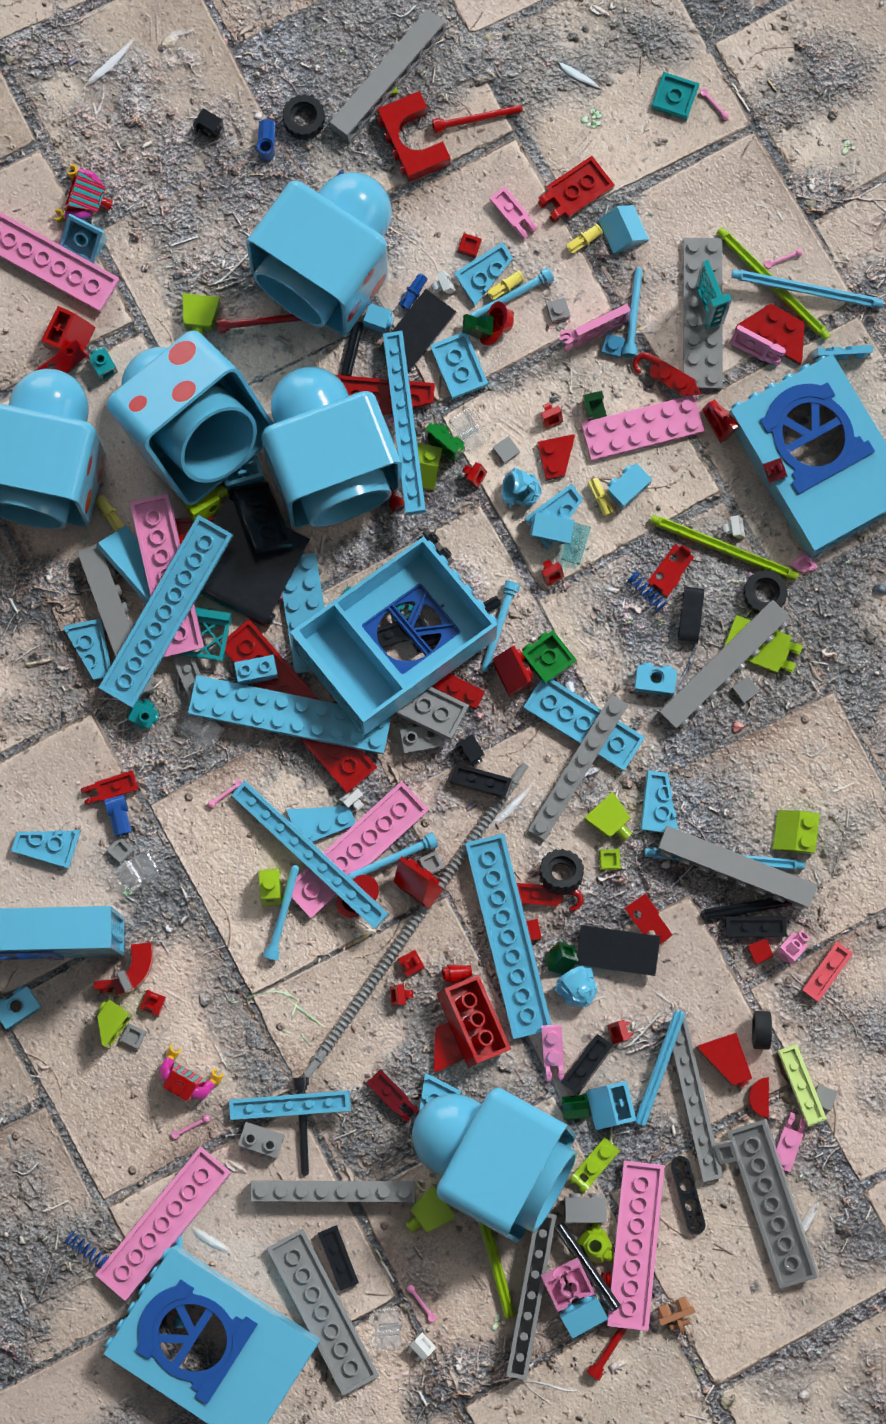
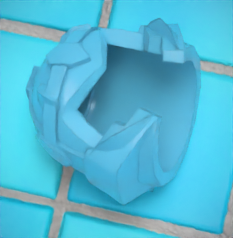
[501,467,542,508]
[555,966,597,1008]

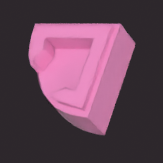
[790,553,818,573]

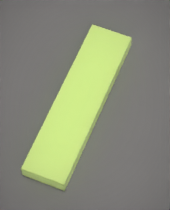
[777,1044,827,1127]

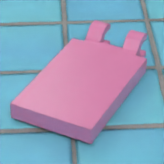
[559,304,631,351]

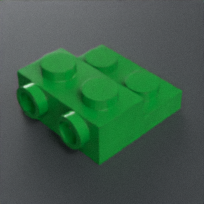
[425,422,465,463]
[522,630,577,685]

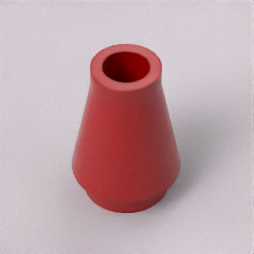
[442,964,473,984]

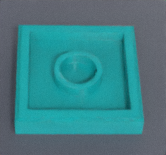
[651,72,700,120]

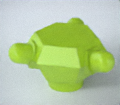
[570,1223,614,1263]

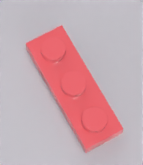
[801,942,853,1002]

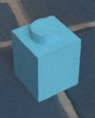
[363,303,394,333]

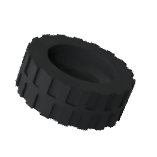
[282,94,325,140]
[743,570,788,614]
[539,849,584,895]

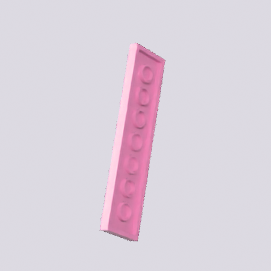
[0,212,120,313]
[130,493,204,657]
[284,781,429,918]
[95,1146,232,1302]
[607,1161,664,1331]

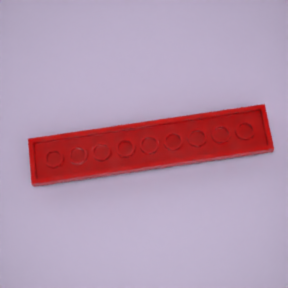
[220,619,377,794]

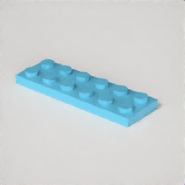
[282,553,324,675]
[523,680,645,771]

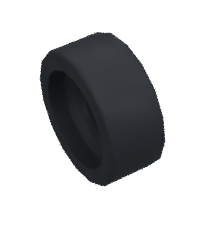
[752,1011,772,1050]

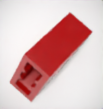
[696,1032,752,1088]

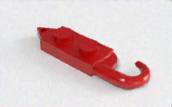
[633,352,702,397]
[517,883,583,911]

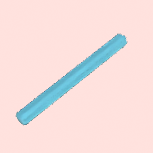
[635,1010,685,1126]

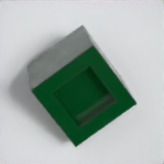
[462,314,494,339]
[582,390,607,421]
[545,941,579,975]

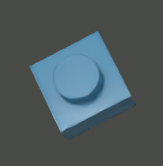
[601,333,625,358]

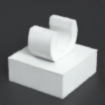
[431,271,456,294]
[723,515,745,539]
[339,787,364,810]
[408,1332,436,1361]

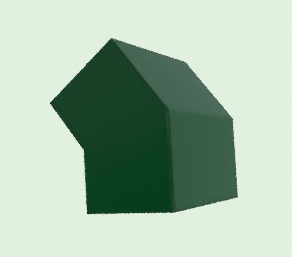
[561,1094,589,1120]

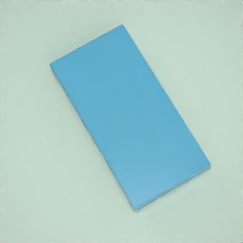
[96,525,151,604]

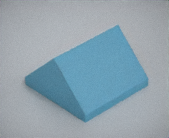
[598,205,649,255]
[59,214,107,264]

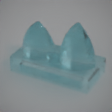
[561,522,591,565]

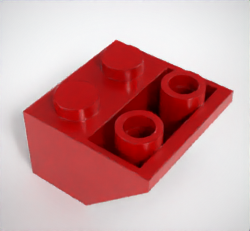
[41,306,96,354]
[492,645,533,697]
[393,856,443,909]

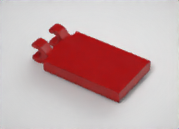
[538,156,615,223]

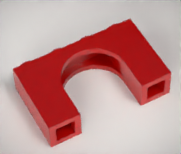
[376,91,451,182]

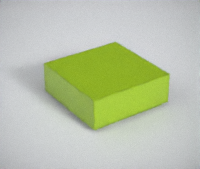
[599,849,621,870]

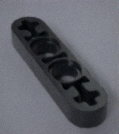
[671,1156,706,1234]

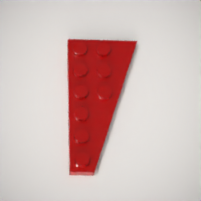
[335,375,435,416]

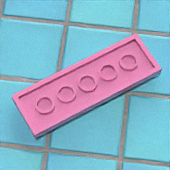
[581,395,704,461]

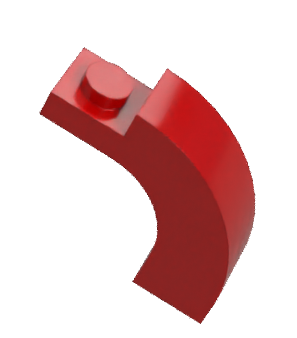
[93,942,154,996]

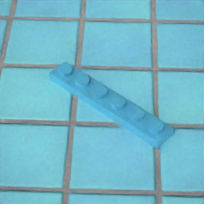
[229,1090,351,1120]

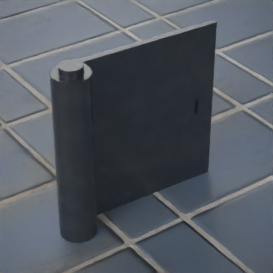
[200,498,310,627]

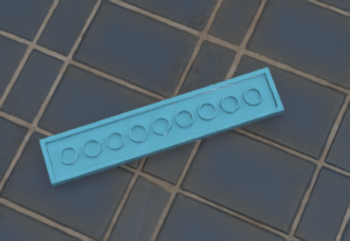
[98,515,233,708]
[188,675,392,755]
[465,833,552,1039]

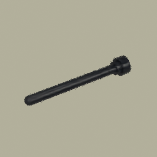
[293,1077,309,1176]

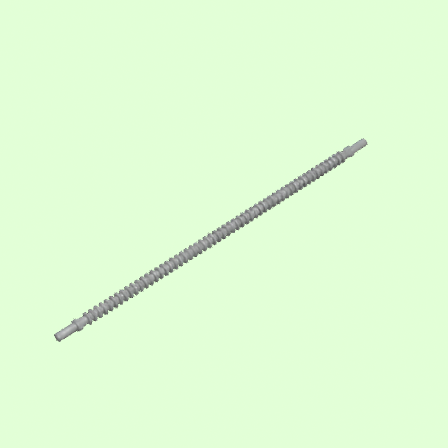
[304,762,529,1078]

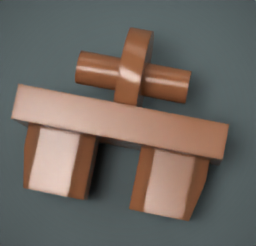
[657,1296,696,1334]

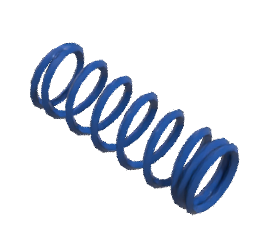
[627,571,667,612]
[64,1231,109,1269]

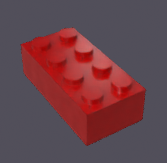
[436,975,511,1068]

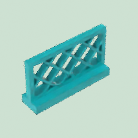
[695,259,732,330]
[177,608,232,662]

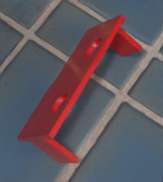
[37,339,90,373]
[647,544,694,597]
[624,893,673,944]

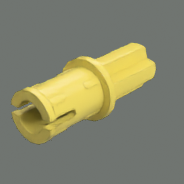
[566,224,603,254]
[487,270,525,300]
[588,478,615,517]
[95,495,124,532]

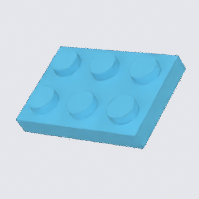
[430,333,488,400]

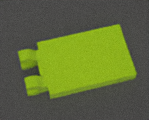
[724,615,803,674]

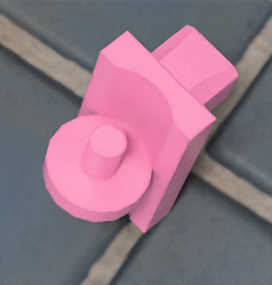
[777,930,810,965]

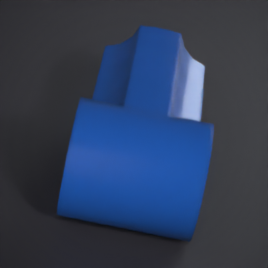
[257,119,276,161]
[104,794,132,837]

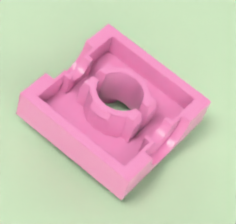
[541,1257,595,1312]

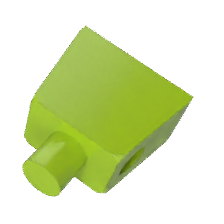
[182,293,221,335]
[180,484,228,523]
[584,792,633,841]
[259,868,282,907]
[405,1185,456,1233]

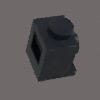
[193,108,224,138]
[455,734,485,767]

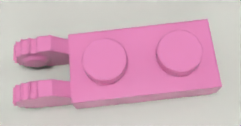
[489,186,537,239]
[730,325,786,366]
[541,1024,564,1082]
[776,1112,806,1172]

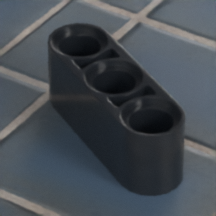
[678,586,704,644]

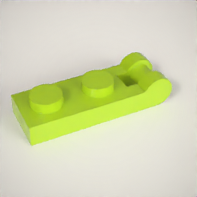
[568,1137,620,1194]

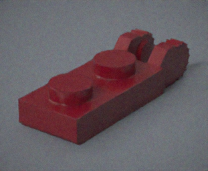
[366,1069,419,1123]

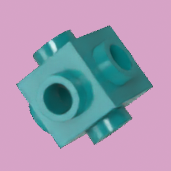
[127,699,159,729]

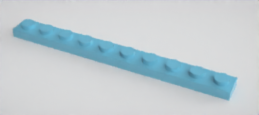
[383,331,426,516]
[231,780,389,929]

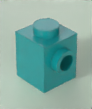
[89,347,118,381]

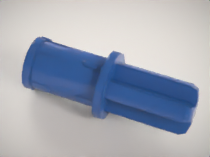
[398,273,428,311]

